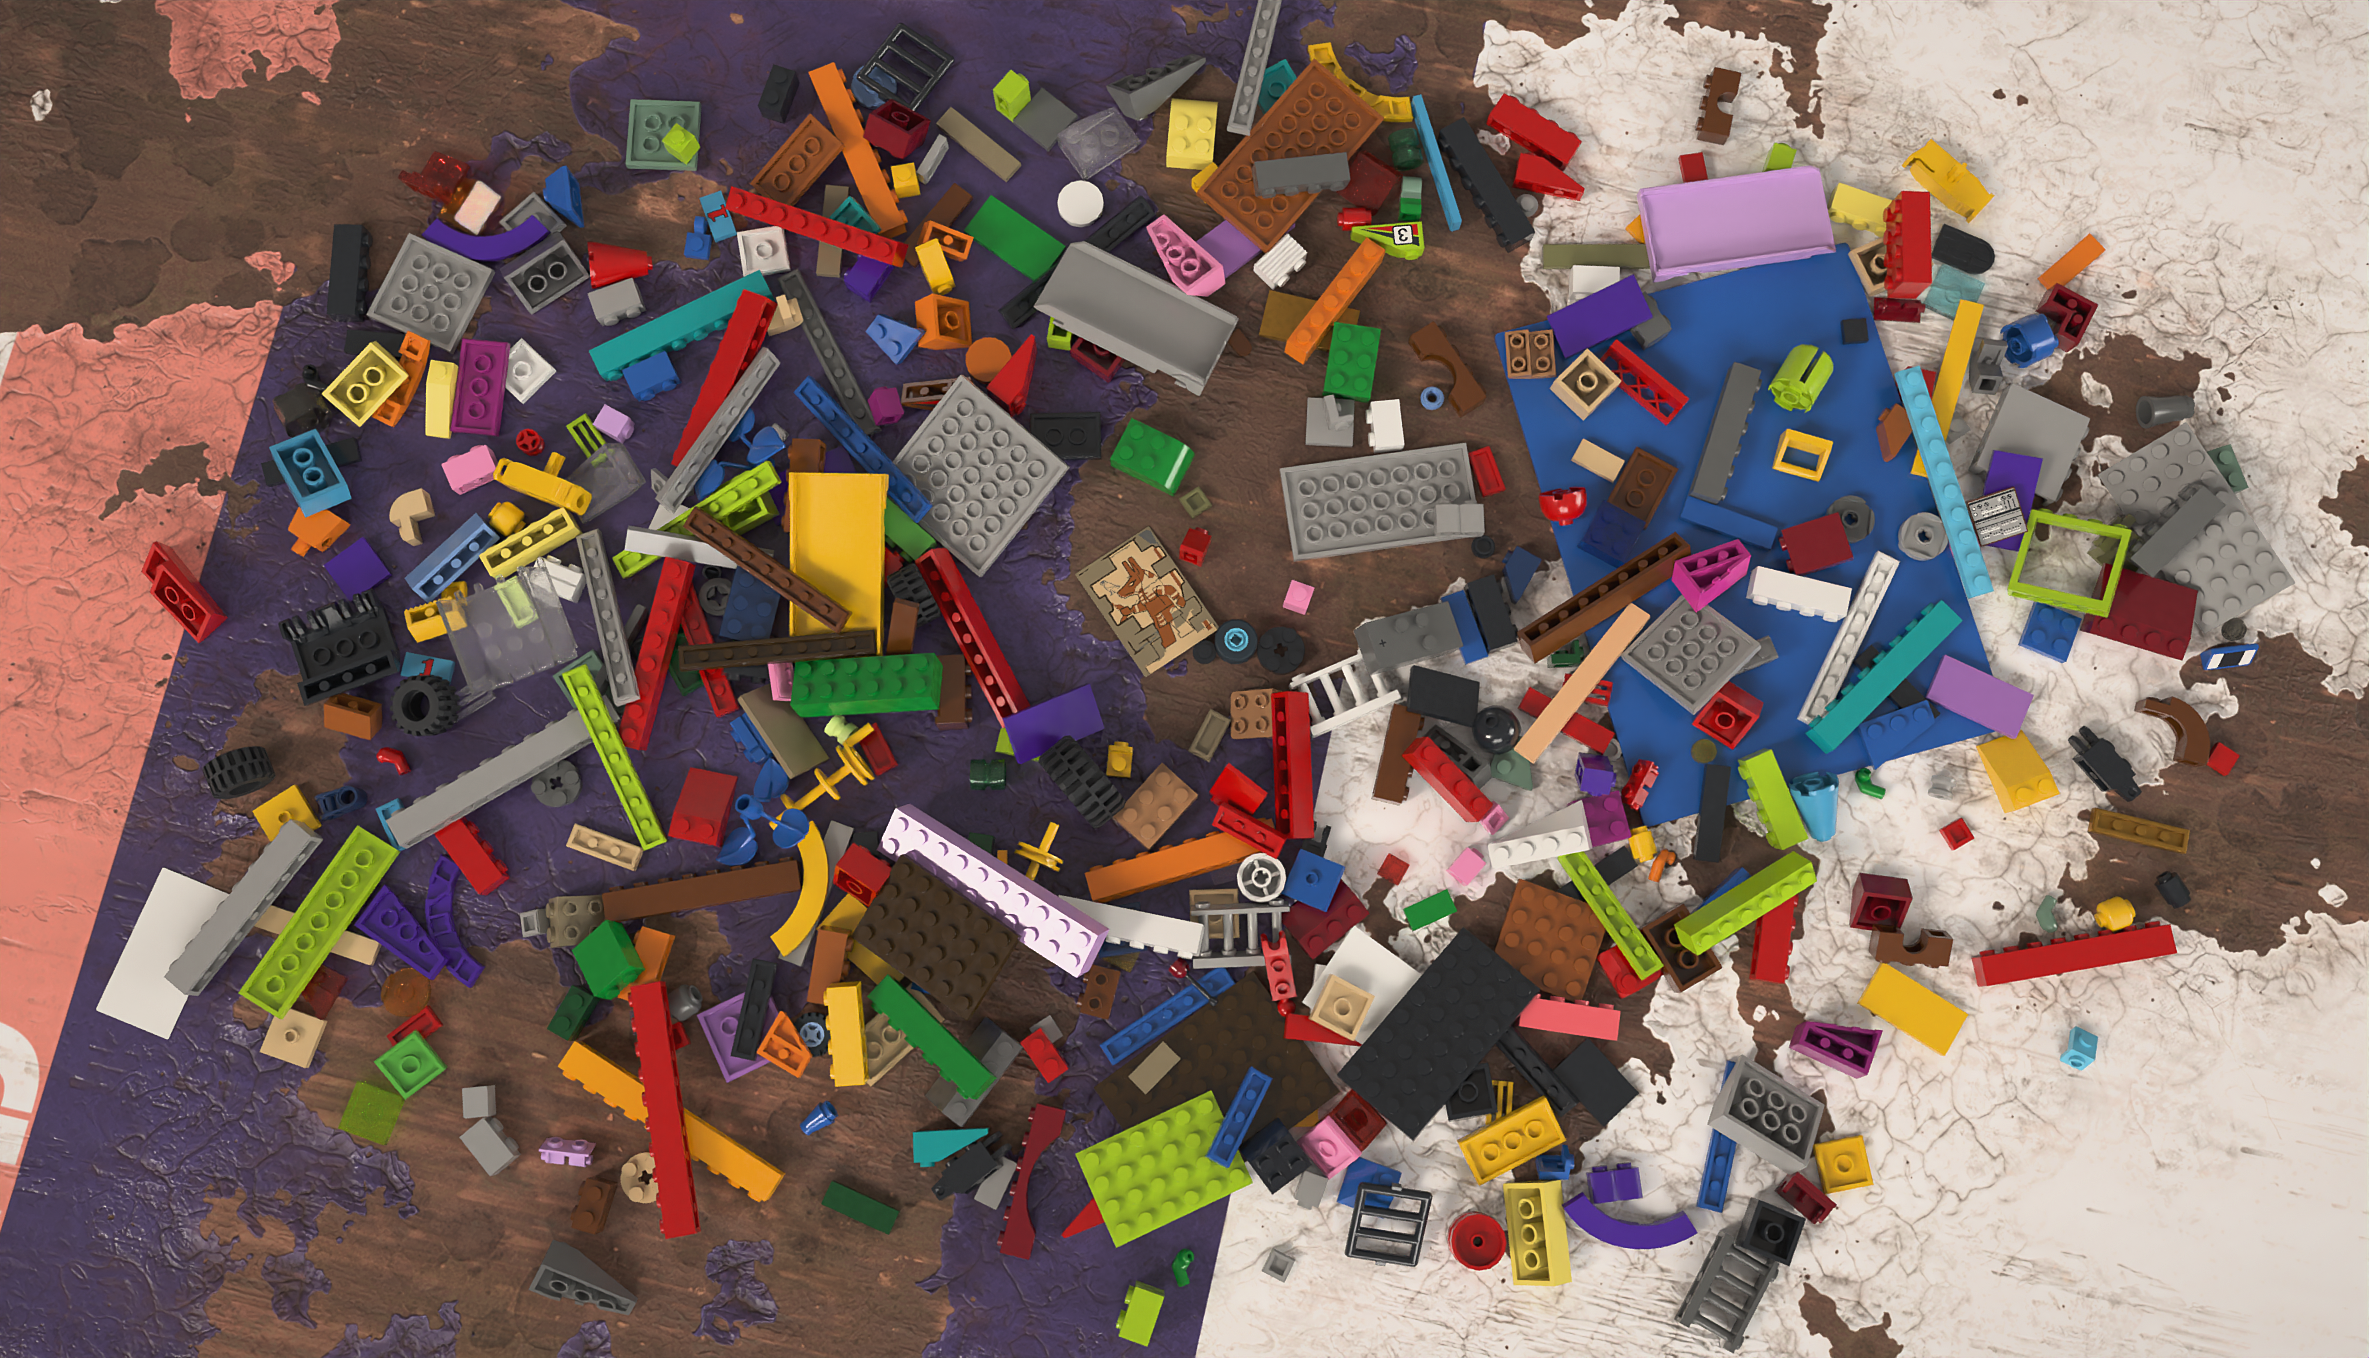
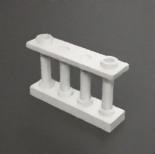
[1289,649,1401,739]

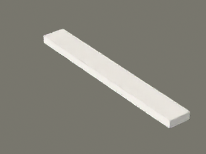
[1797,551,1900,724]

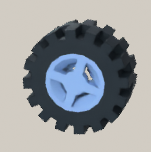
[793,1012,831,1057]

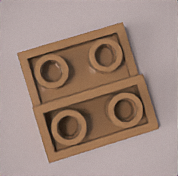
[1505,329,1557,379]

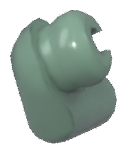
[2036,895,2058,933]

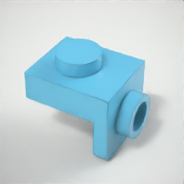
[2060,1026,2098,1070]

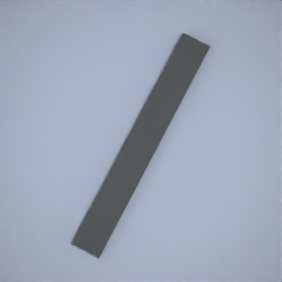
[777,269,882,437]

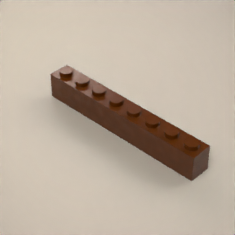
[1517,532,1691,664]
[602,857,803,922]

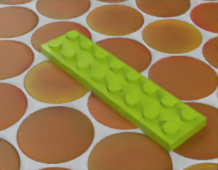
[238,825,400,1020]

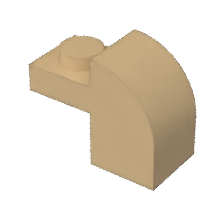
[767,295,803,336]
[390,488,435,546]

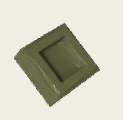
[1179,486,1212,519]

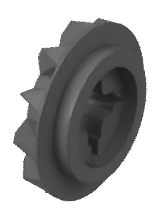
[699,578,731,616]

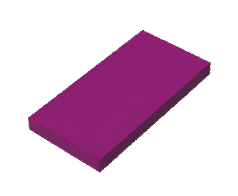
[450,338,511,437]

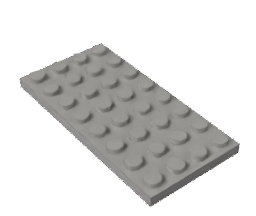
[2098,422,2295,634]
[1280,443,1476,562]

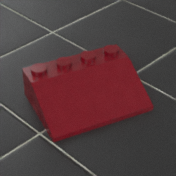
[2080,563,2198,661]

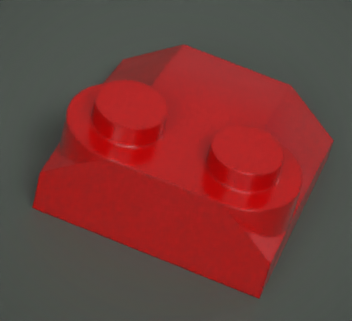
[1596,945,1664,999]

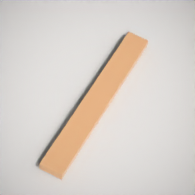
[1514,603,1650,764]

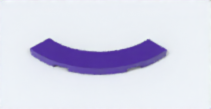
[421,215,551,262]
[425,854,485,988]
[1562,1192,1698,1249]

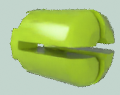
[1768,344,1833,413]

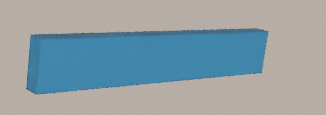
[1411,94,1462,231]

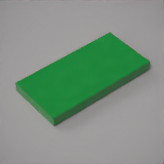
[964,195,1066,281]

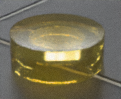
[1691,739,1717,764]

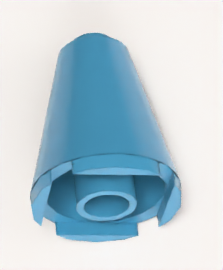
[1788,772,1839,842]

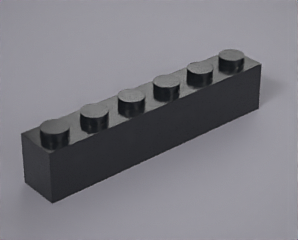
[1437,117,1535,253]

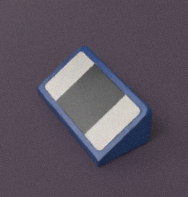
[2200,643,2259,670]

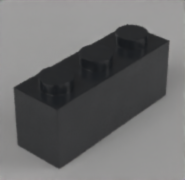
[1464,574,1518,654]

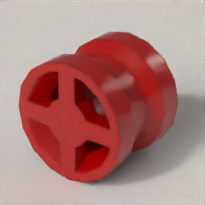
[516,429,545,456]

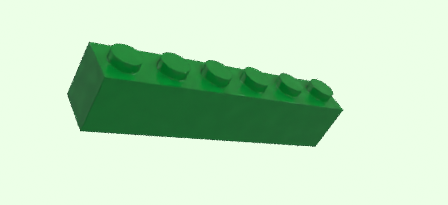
[867,974,997,1100]

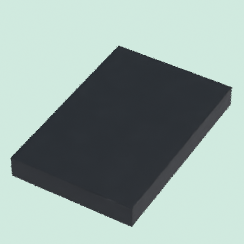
[1030,412,1102,460]
[1406,665,1480,728]
[1553,1038,1639,1127]

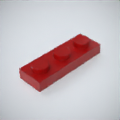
[1212,802,1288,859]

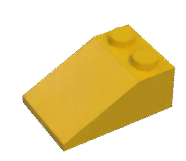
[1976,730,2060,813]

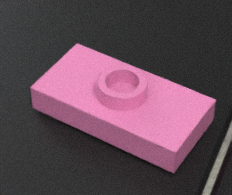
[768,662,794,701]

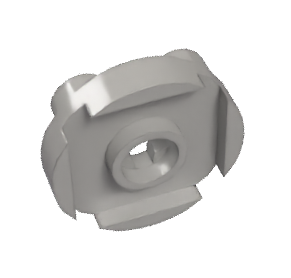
[1898,512,1948,561]

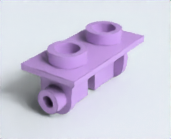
[539,1137,596,1167]

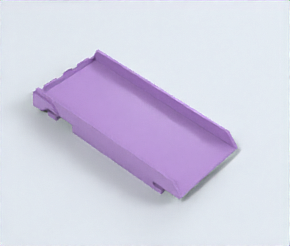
[1637,165,1836,283]

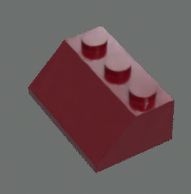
[1282,879,1370,959]

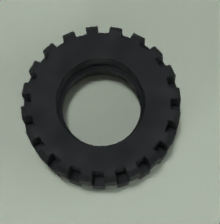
[1038,735,1126,829]

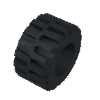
[887,563,941,629]
[390,675,460,736]
[202,746,276,799]

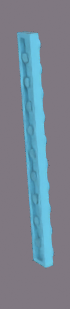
[1894,365,1994,599]

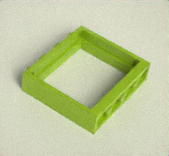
[2007,508,2132,618]

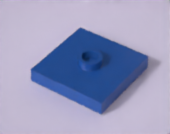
[1281,849,1346,912]

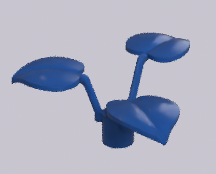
[695,407,786,502]
[716,757,809,866]

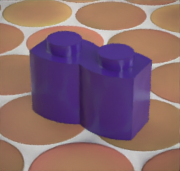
[1586,1162,1643,1204]

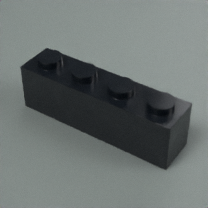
[326,224,373,322]

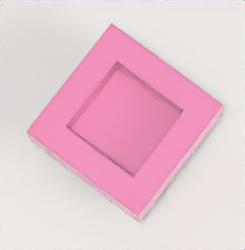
[1480,801,1509,835]

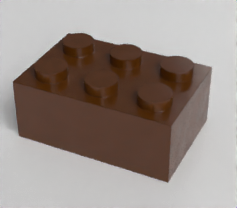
[1638,904,1723,993]

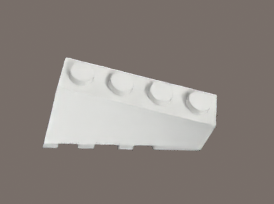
[1488,800,1593,869]

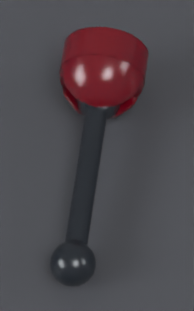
[1168,957,1218,1006]

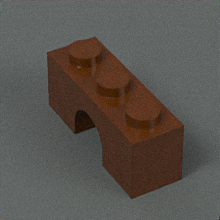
[1695,67,1742,145]
[1868,924,1953,968]

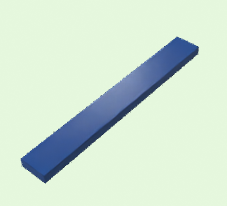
[793,375,933,523]

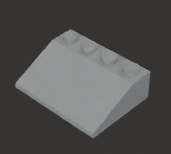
[1707,1054,1825,1175]

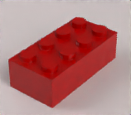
[1883,191,1932,299]

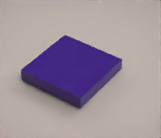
[323,537,392,604]

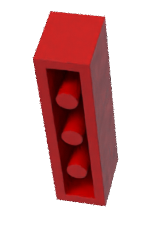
[1486,93,1582,172]
[1401,736,1494,822]
[434,816,510,896]
[1749,894,1799,984]

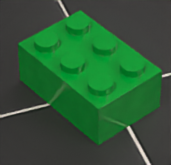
[1322,322,1381,403]

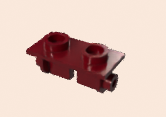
[1873,297,1925,323]

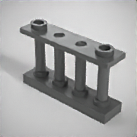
[1674,1231,1779,1354]

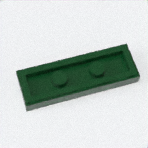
[821,1180,900,1235]

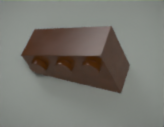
[935,654,973,730]

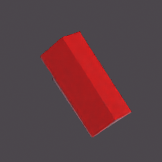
[141,541,228,643]

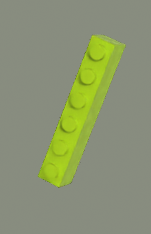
[1674,851,1817,956]

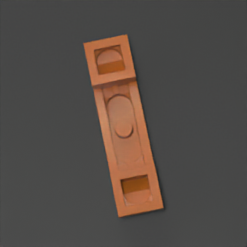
[372,331,431,427]

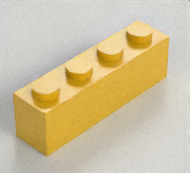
[824,981,869,1087]

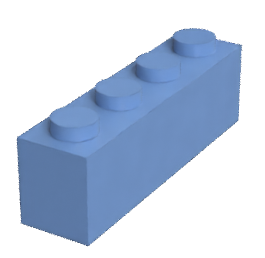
[405,513,500,603]

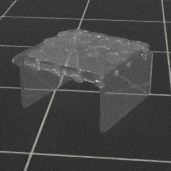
[436,558,578,694]

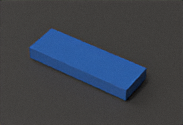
[1440,590,1488,665]

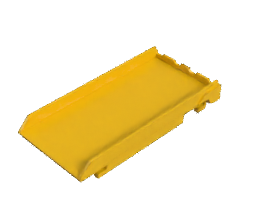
[789,472,889,663]

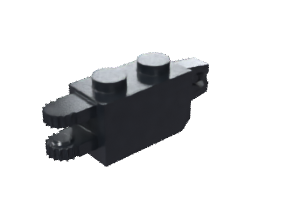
[2068,726,2142,802]
[931,1131,1012,1201]

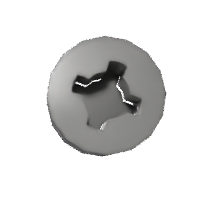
[1928,775,1957,801]

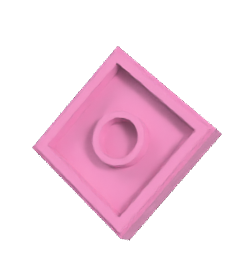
[1296,1115,1362,1180]

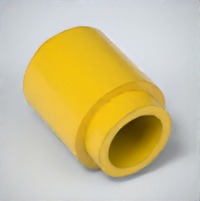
[1628,825,1658,863]

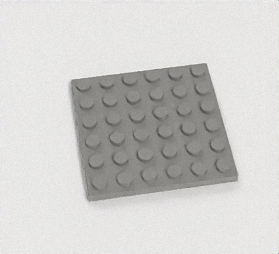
[887,375,1070,577]

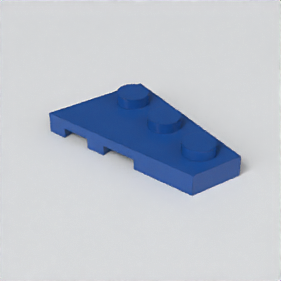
[1857,700,1936,770]

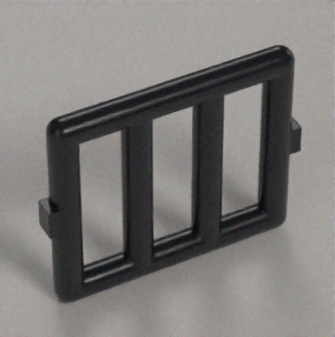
[857,23,955,112]
[1345,1182,1433,1267]

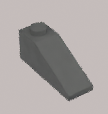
[1423,724,1492,790]

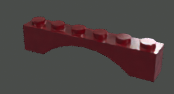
[997,1103,1067,1260]

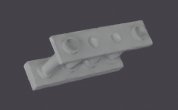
[1190,898,1291,969]

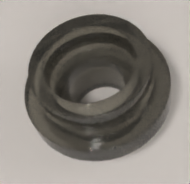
[2221,617,2247,641]

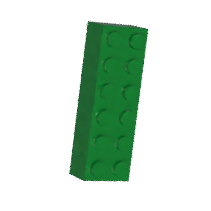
[790,653,943,718]

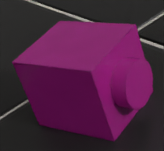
[868,387,904,426]

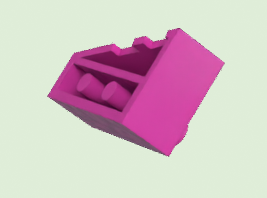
[1672,539,1751,613]

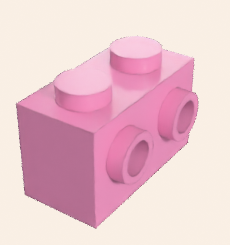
[441,445,503,495]

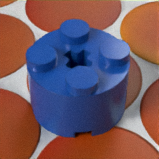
[2000,314,2059,368]

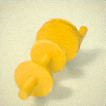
[769,722,875,830]
[1014,822,1063,881]

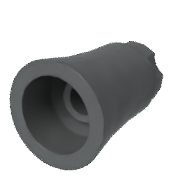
[2136,395,2195,429]

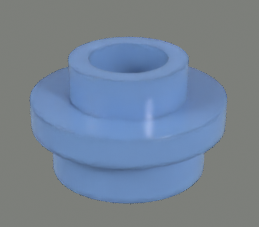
[1420,387,1444,410]

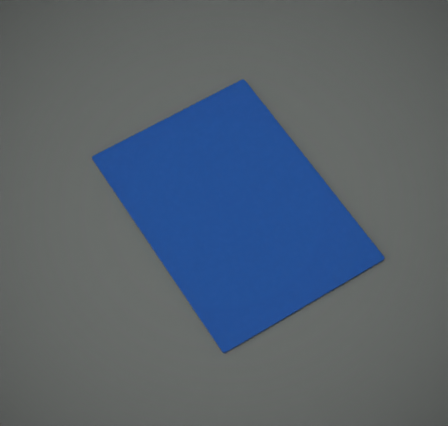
[1494,243,1996,827]

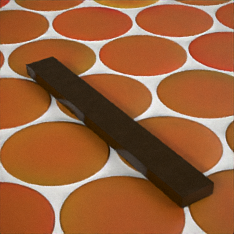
[678,630,876,672]

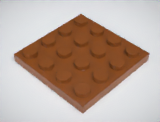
[1494,879,1606,1002]

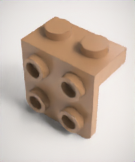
[1231,688,1284,740]

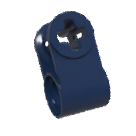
[314,786,368,821]

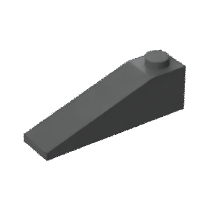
[1106,53,1206,121]

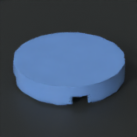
[851,66,897,109]

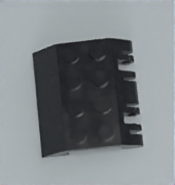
[278,588,400,706]

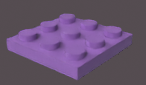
[697,992,779,1083]

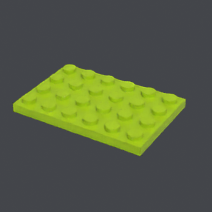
[1075,1090,1253,1248]

